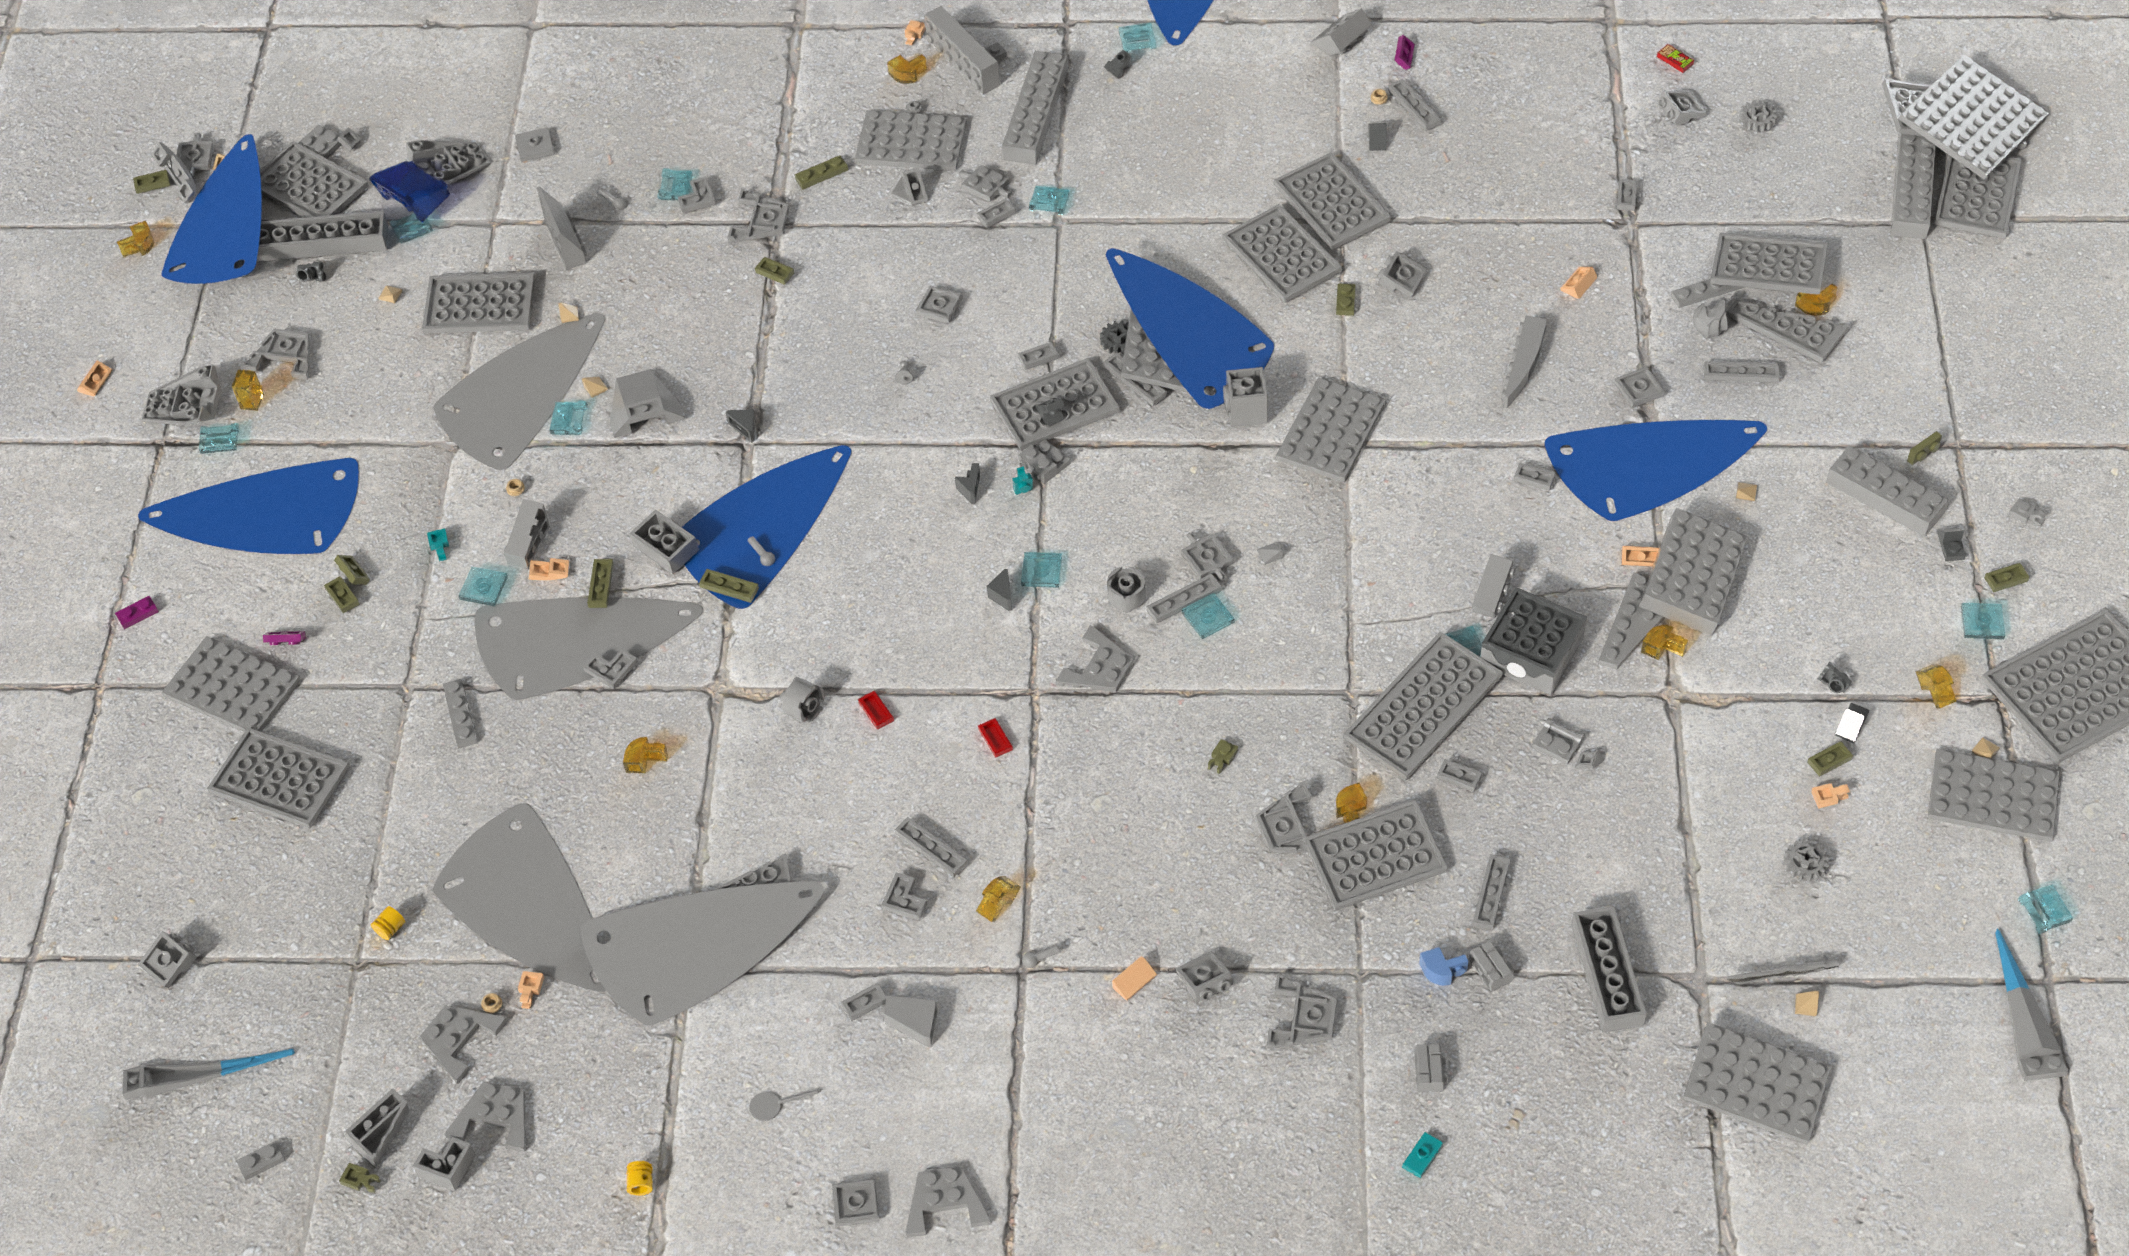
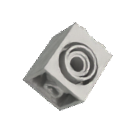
[1223,367,1267,427]

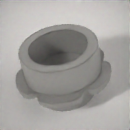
[905,101,922,114]

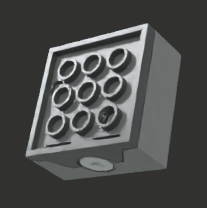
[1481,587,1587,695]

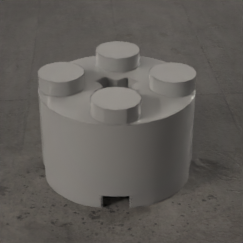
[1107,567,1146,613]
[780,677,825,723]

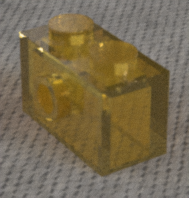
[232,370,264,411]

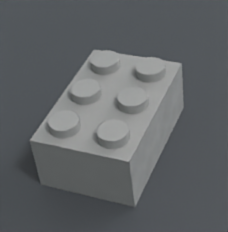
[629,509,699,574]

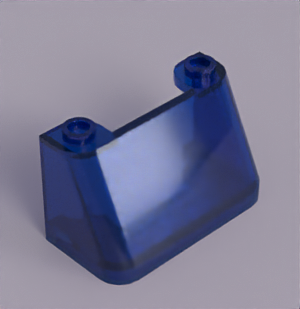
[369,161,450,222]

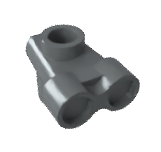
[1104,50,1132,78]
[296,261,326,282]
[1817,661,1852,693]

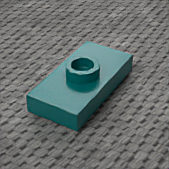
[1402,1132,1443,1178]

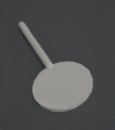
[749,1089,819,1121]

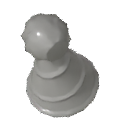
[895,360,913,384]

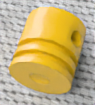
[370,906,405,940]
[627,1161,653,1196]

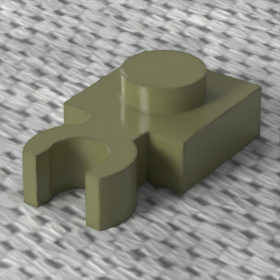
[1208,739,1238,774]
[339,1163,381,1193]

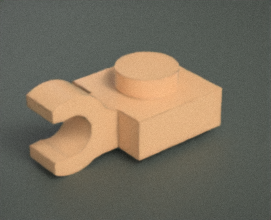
[905,20,926,45]
[1811,783,1850,809]
[518,971,544,1009]

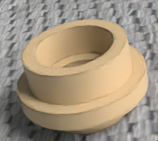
[1371,89,1388,104]
[506,479,525,496]
[481,993,502,1014]

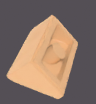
[1560,267,1597,299]
[77,360,113,396]
[1621,546,1659,567]
[1112,956,1157,1001]

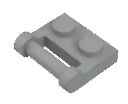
[1532,718,1584,765]

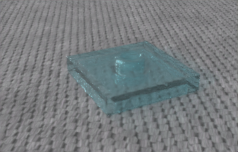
[1021,552,1062,588]
[459,567,508,607]
[1182,593,1235,639]
[1961,603,2005,639]

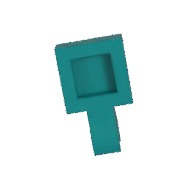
[1012,466,1033,495]
[427,528,449,562]

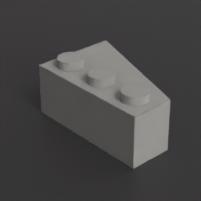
[504,499,550,569]
[1472,554,1515,618]
[344,1088,409,1168]

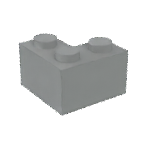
[413,1137,476,1191]

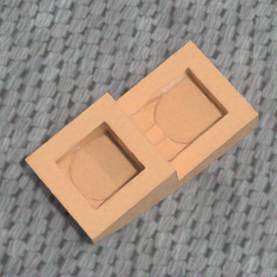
[529,558,569,580]

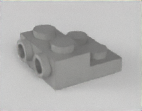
[1657,90,1707,124]
[1377,251,1427,298]
[1018,439,1071,484]
[137,931,197,988]
[1176,951,1233,1003]

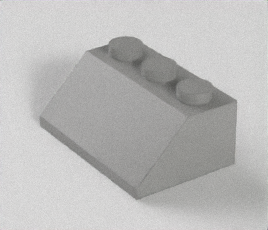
[1311,8,1372,55]

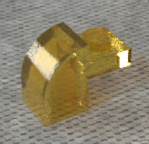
[887,54,927,84]
[117,220,154,258]
[1795,283,1838,316]
[1641,625,1688,660]
[1915,664,1956,709]
[623,737,668,774]
[1335,783,1367,823]
[976,876,1021,922]

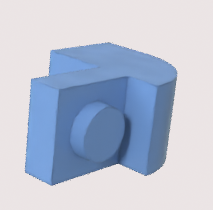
[1419,947,1468,986]

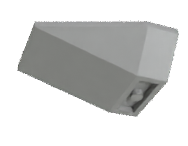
[406,140,490,190]
[142,364,222,425]
[610,369,685,438]

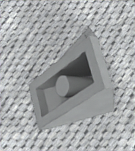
[888,167,928,205]

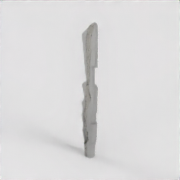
[1727,959,1839,985]

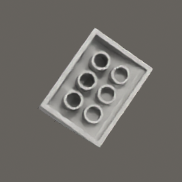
[536,186,587,270]

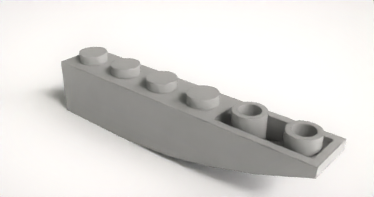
[1501,315,1547,409]

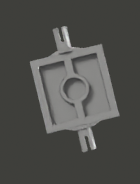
[176,132,214,178]
[959,165,1012,202]
[1181,532,1233,581]

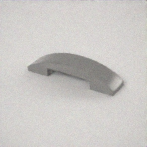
[151,142,196,203]

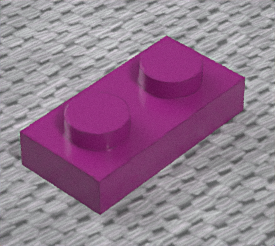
[1394,34,1415,70]
[115,596,159,630]
[263,631,306,645]

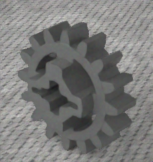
[1100,320,1129,355]

